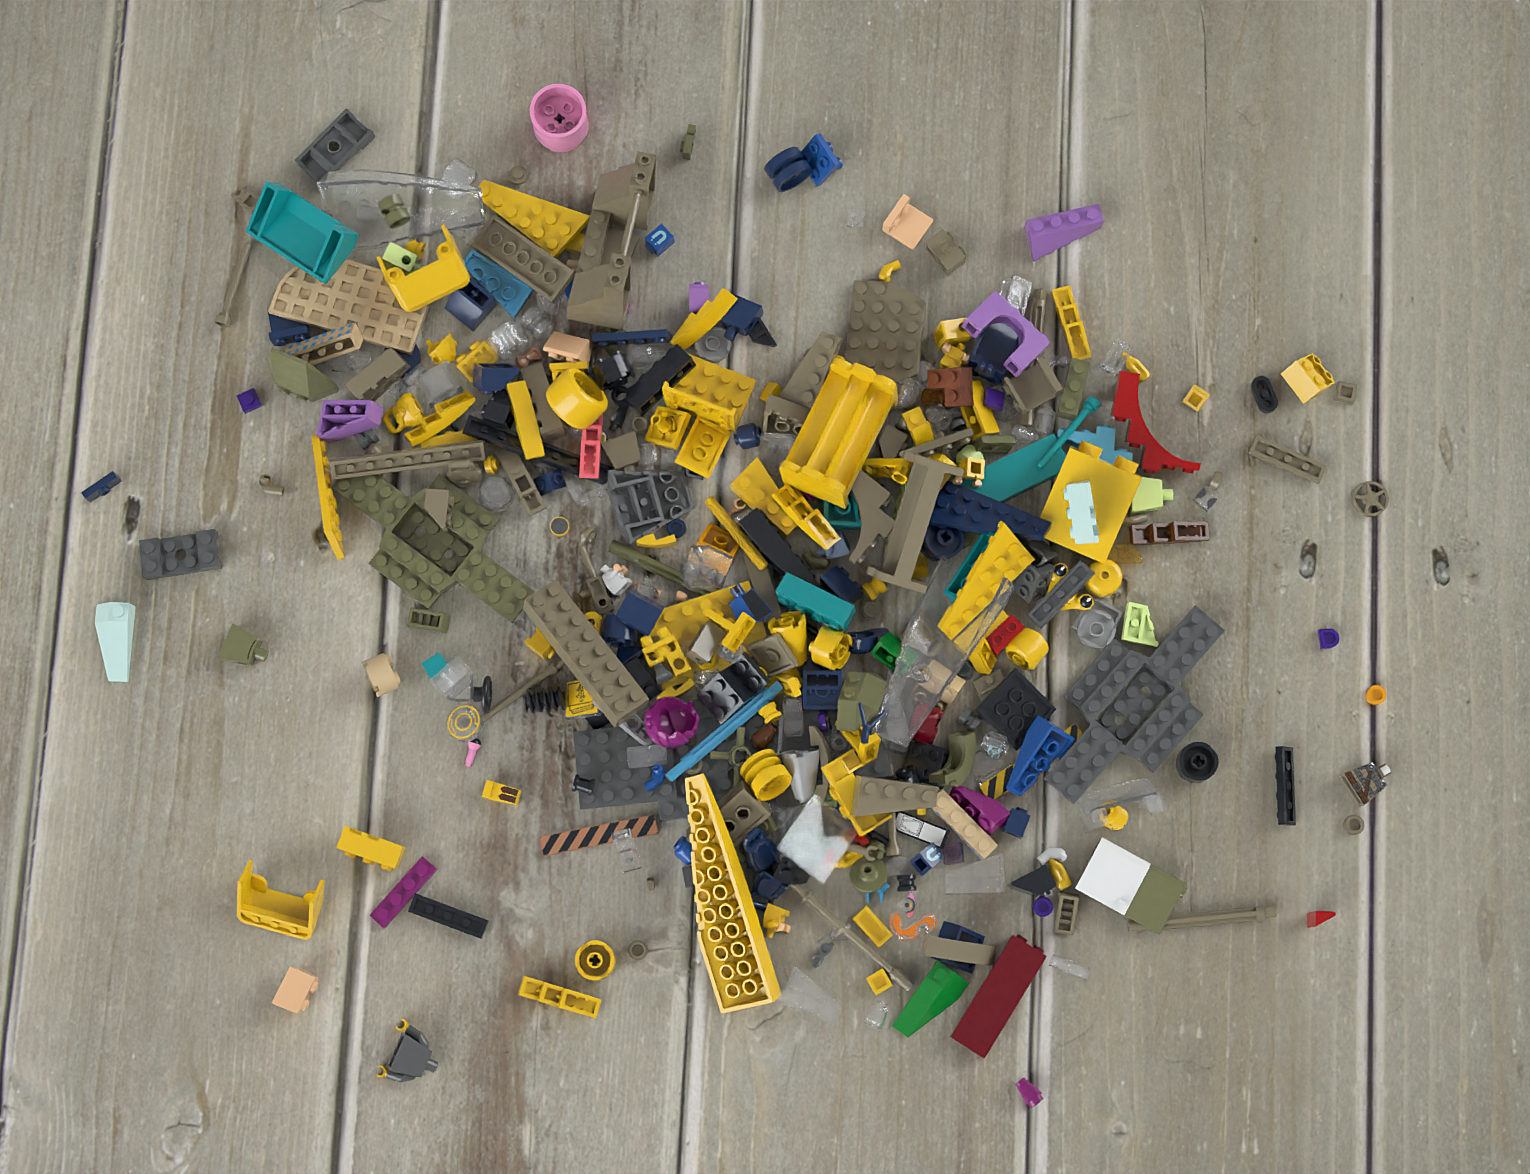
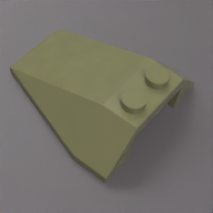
[266,348,339,402]

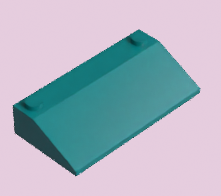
[245,181,360,284]

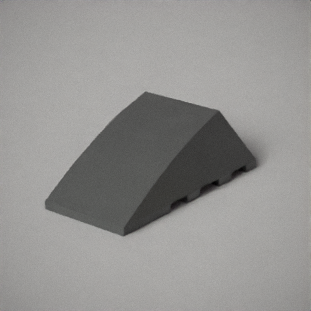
[608,470,695,544]

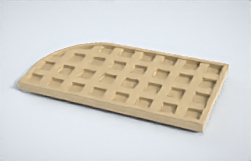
[268,259,430,355]

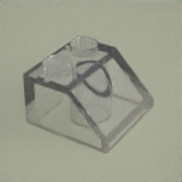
[680,545,734,590]

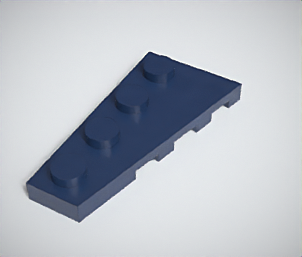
[592,329,673,347]

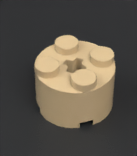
[362,653,401,697]

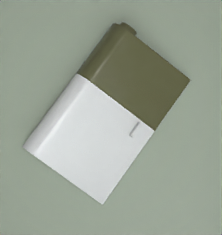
[1075,837,1187,935]

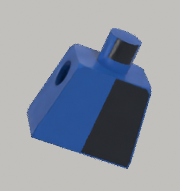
[729,584,773,624]

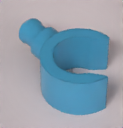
[865,882,890,903]

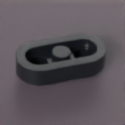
[1251,376,1278,413]

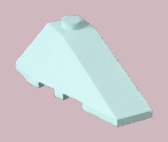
[95,602,136,682]

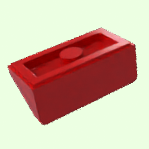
[1307,911,1336,928]

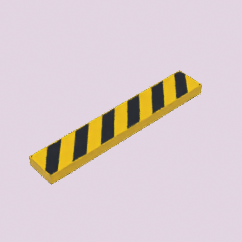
[979,723,1083,800]

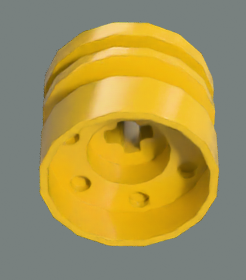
[740,749,792,802]

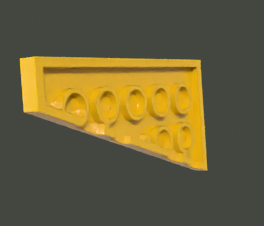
[472,180,590,258]
[311,434,345,560]
[937,521,1035,640]

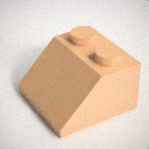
[272,967,319,1014]

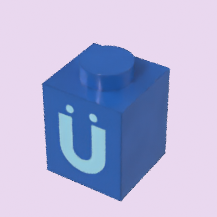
[645,223,675,257]

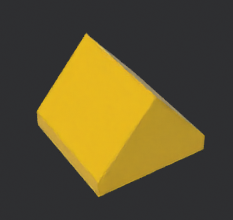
[759,382,783,402]

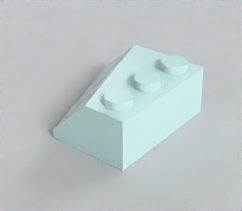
[1063,480,1099,544]

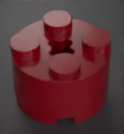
[906,701,943,745]

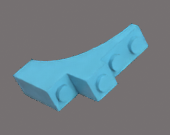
[1056,424,1133,464]

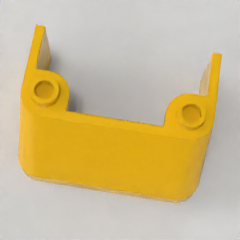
[376,224,470,312]
[237,860,325,940]

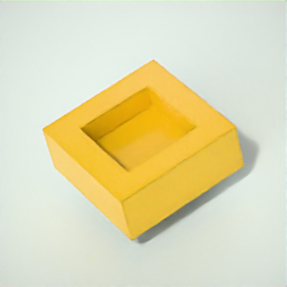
[866,968,893,996]

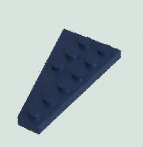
[929,480,1052,541]

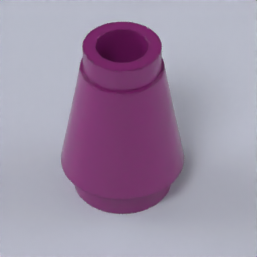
[1015,1077,1044,1108]

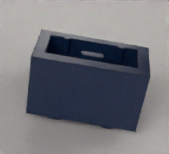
[445,278,497,332]

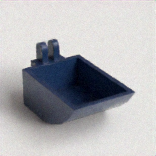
[967,323,1019,385]

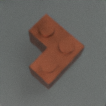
[927,367,974,407]

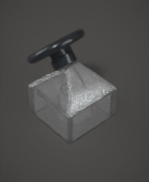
[429,656,492,714]

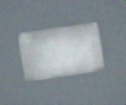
[626,744,668,768]

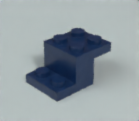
[803,655,842,710]

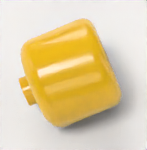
[1085,559,1123,598]
[1005,628,1049,671]

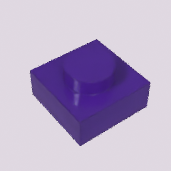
[236,388,262,414]

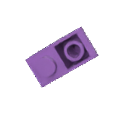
[689,282,710,314]

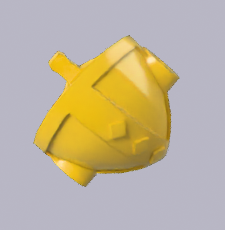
[426,333,457,364]

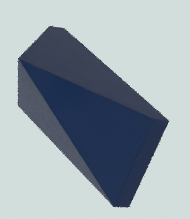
[616,647,644,664]

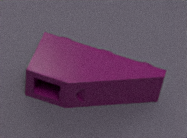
[949,785,1010,835]

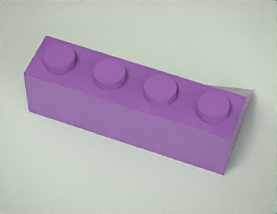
[1024,204,1104,262]

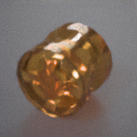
[921,388,945,408]

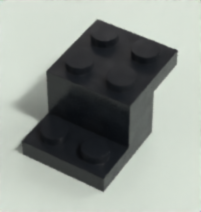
[696,652,771,725]

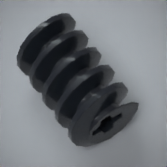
[525,686,566,713]

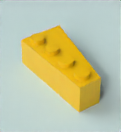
[730,457,798,540]

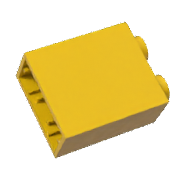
[1040,440,1142,563]

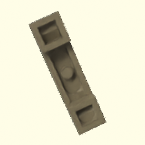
[809,725,832,805]
[923,935,996,966]

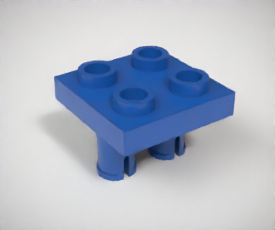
[801,133,843,186]

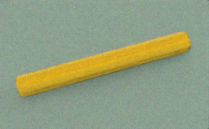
[705,496,768,570]

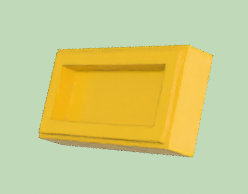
[852,905,893,948]

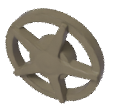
[1352,481,1389,517]

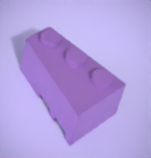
[317,400,383,444]

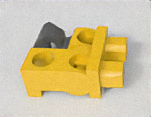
[640,626,691,685]

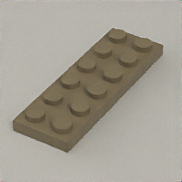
[471,215,576,304]

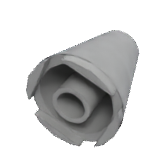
[781,748,820,803]

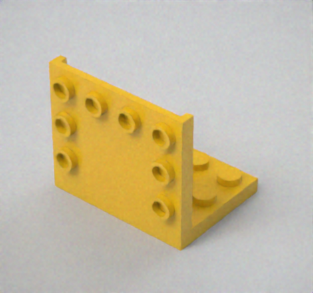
[662,353,756,433]

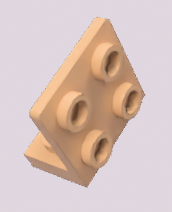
[882,194,933,250]

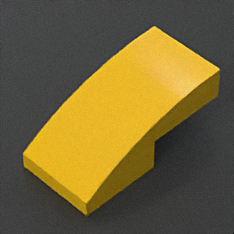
[636,533,677,549]
[656,678,696,700]

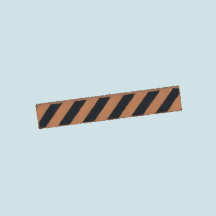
[540,814,658,856]

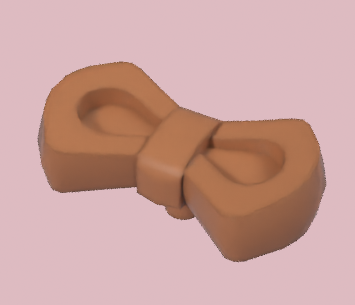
[516,347,541,369]

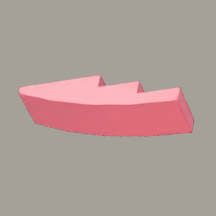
[579,413,604,478]

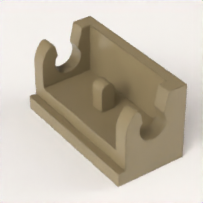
[684,620,726,665]

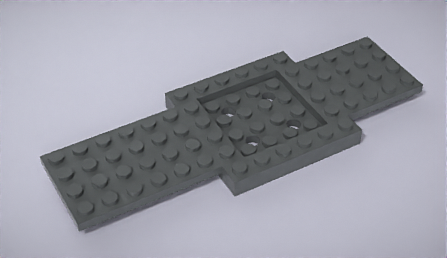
[573,693,891,821]

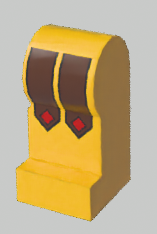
[481,780,522,806]

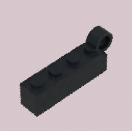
[611,344,696,417]

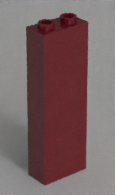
[950,934,1047,1059]

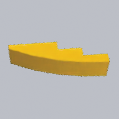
[1051,285,1092,360]
[670,288,738,350]
[506,380,545,460]
[404,391,476,447]
[771,483,841,550]
[517,975,602,1019]

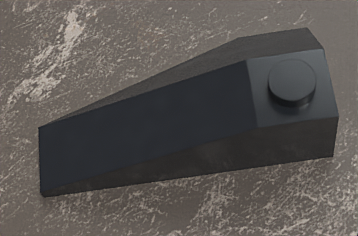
[583,656,662,730]

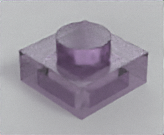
[942,842,965,865]

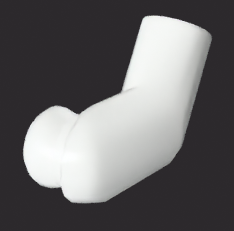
[1036,847,1067,865]

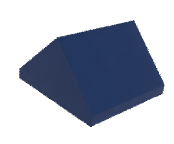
[614,588,665,636]

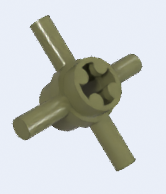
[710,727,754,786]

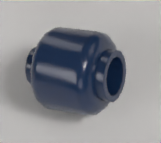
[734,423,763,449]

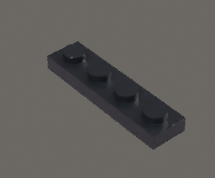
[1275,746,1296,826]
[408,893,489,939]

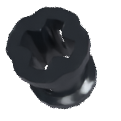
[572,774,595,796]

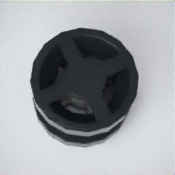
[896,875,917,892]

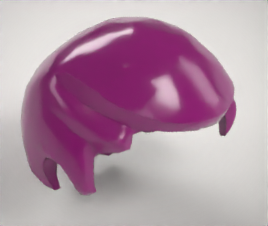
[645,696,699,748]

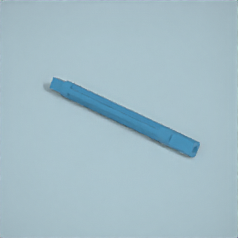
[664,681,783,782]

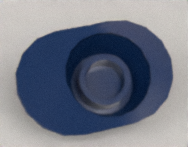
[846,628,889,654]

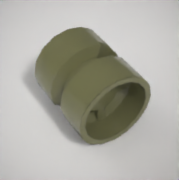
[378,194,411,229]

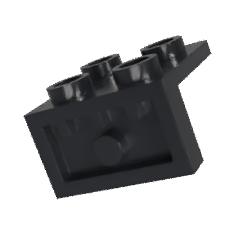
[902,741,949,790]

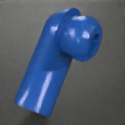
[643,764,665,792]

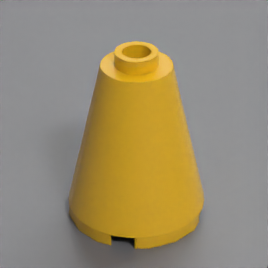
[768,611,807,667]

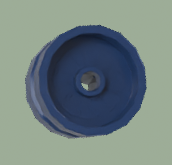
[764,146,812,192]
[920,525,965,561]

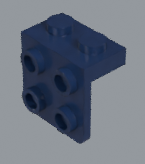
[268,312,311,347]

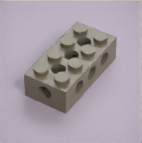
[686,780,771,847]

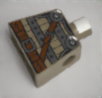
[1339,762,1391,807]

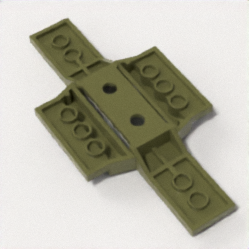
[331,474,535,623]

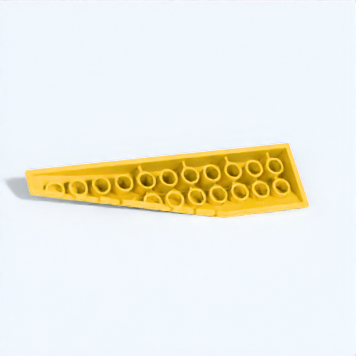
[685,773,782,1014]

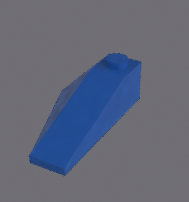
[1006,715,1075,796]

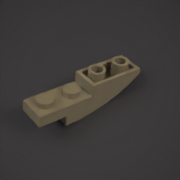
[496,449,547,517]

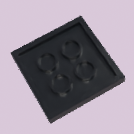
[975,668,1056,751]

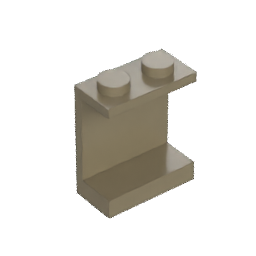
[1003,357,1063,415]

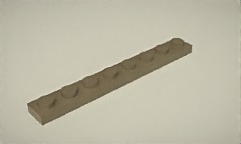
[330,440,486,480]

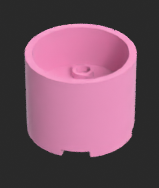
[530,84,589,152]

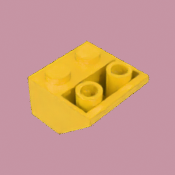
[1281,353,1335,404]

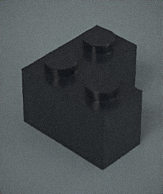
[481,389,515,430]

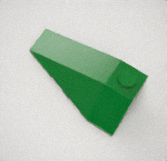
[892,960,969,1037]

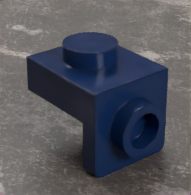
[533,469,566,496]

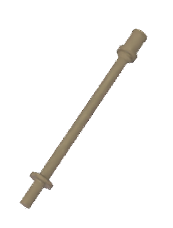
[790,884,915,992]

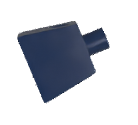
[721,292,764,341]

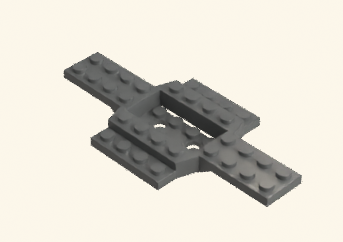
[1044,605,1225,805]

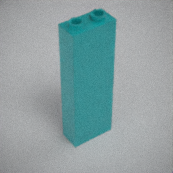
[959,433,1066,503]

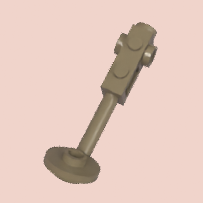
[579,524,615,616]

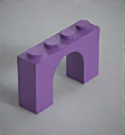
[962,291,1051,378]

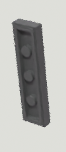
[1027,560,1095,629]

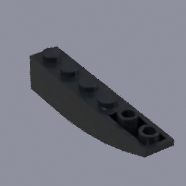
[736,508,828,592]

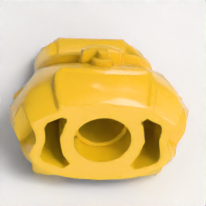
[382,393,426,434]

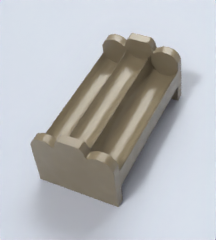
[866,450,964,594]

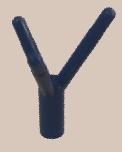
[858,702,888,744]

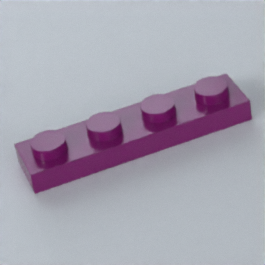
[369,856,438,929]

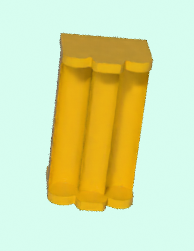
[779,358,899,509]

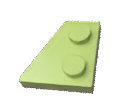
[1121,602,1159,648]

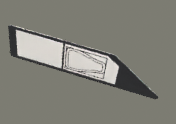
[896,811,950,849]

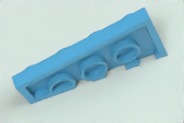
[464,249,534,319]

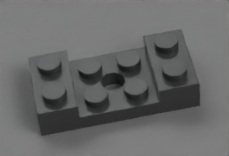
[295,108,375,189]
[139,529,222,580]

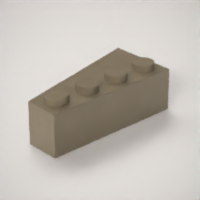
[762,394,811,441]
[851,775,939,817]

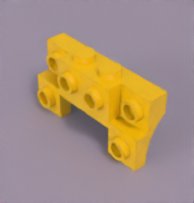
[821,748,893,836]

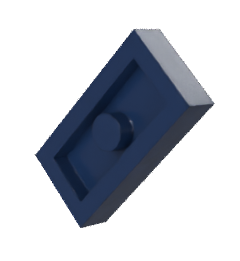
[81,471,122,503]

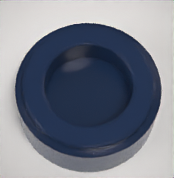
[667,518,686,538]

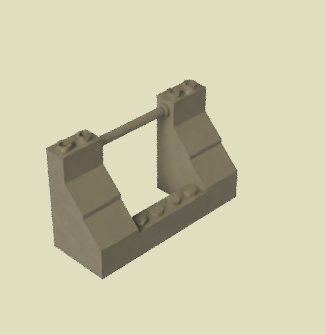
[567,151,656,330]

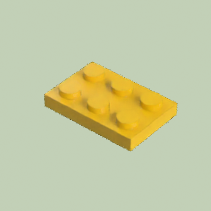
[675,416,732,479]

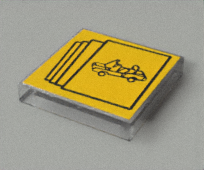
[565,680,602,720]

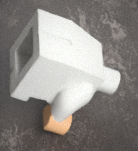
[600,564,633,596]

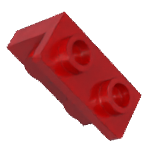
[986,615,1025,657]

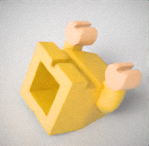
[939,343,970,369]
[953,457,985,488]
[763,903,791,938]

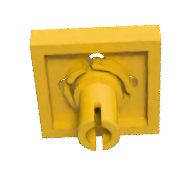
[644,406,691,450]

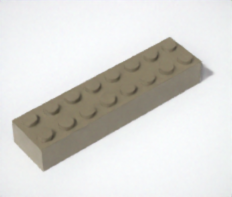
[523,580,649,728]

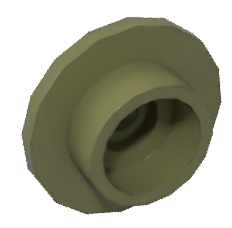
[849,857,888,893]

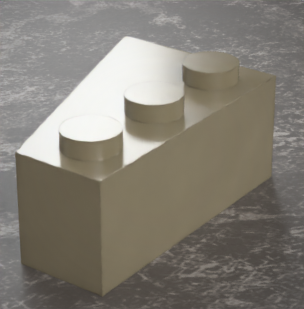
[345,348,411,402]

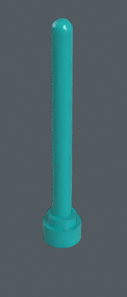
[1037,396,1101,469]

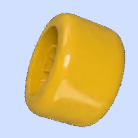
[546,368,608,429]

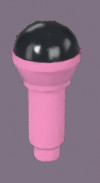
[465,738,481,767]

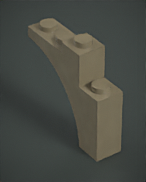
[848,470,895,565]

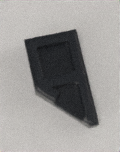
[748,318,777,347]

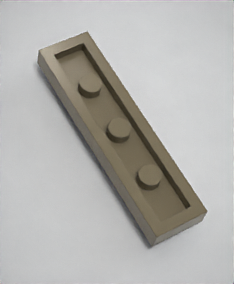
[898,428,974,463]
[1248,435,1327,484]

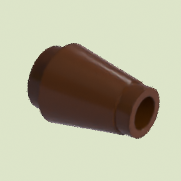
[750,722,778,750]

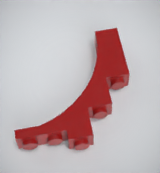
[1110,371,1201,474]

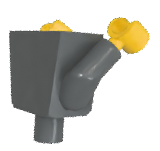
[376,1019,438,1082]

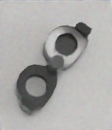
[811,942,834,968]

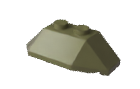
[837,671,888,732]

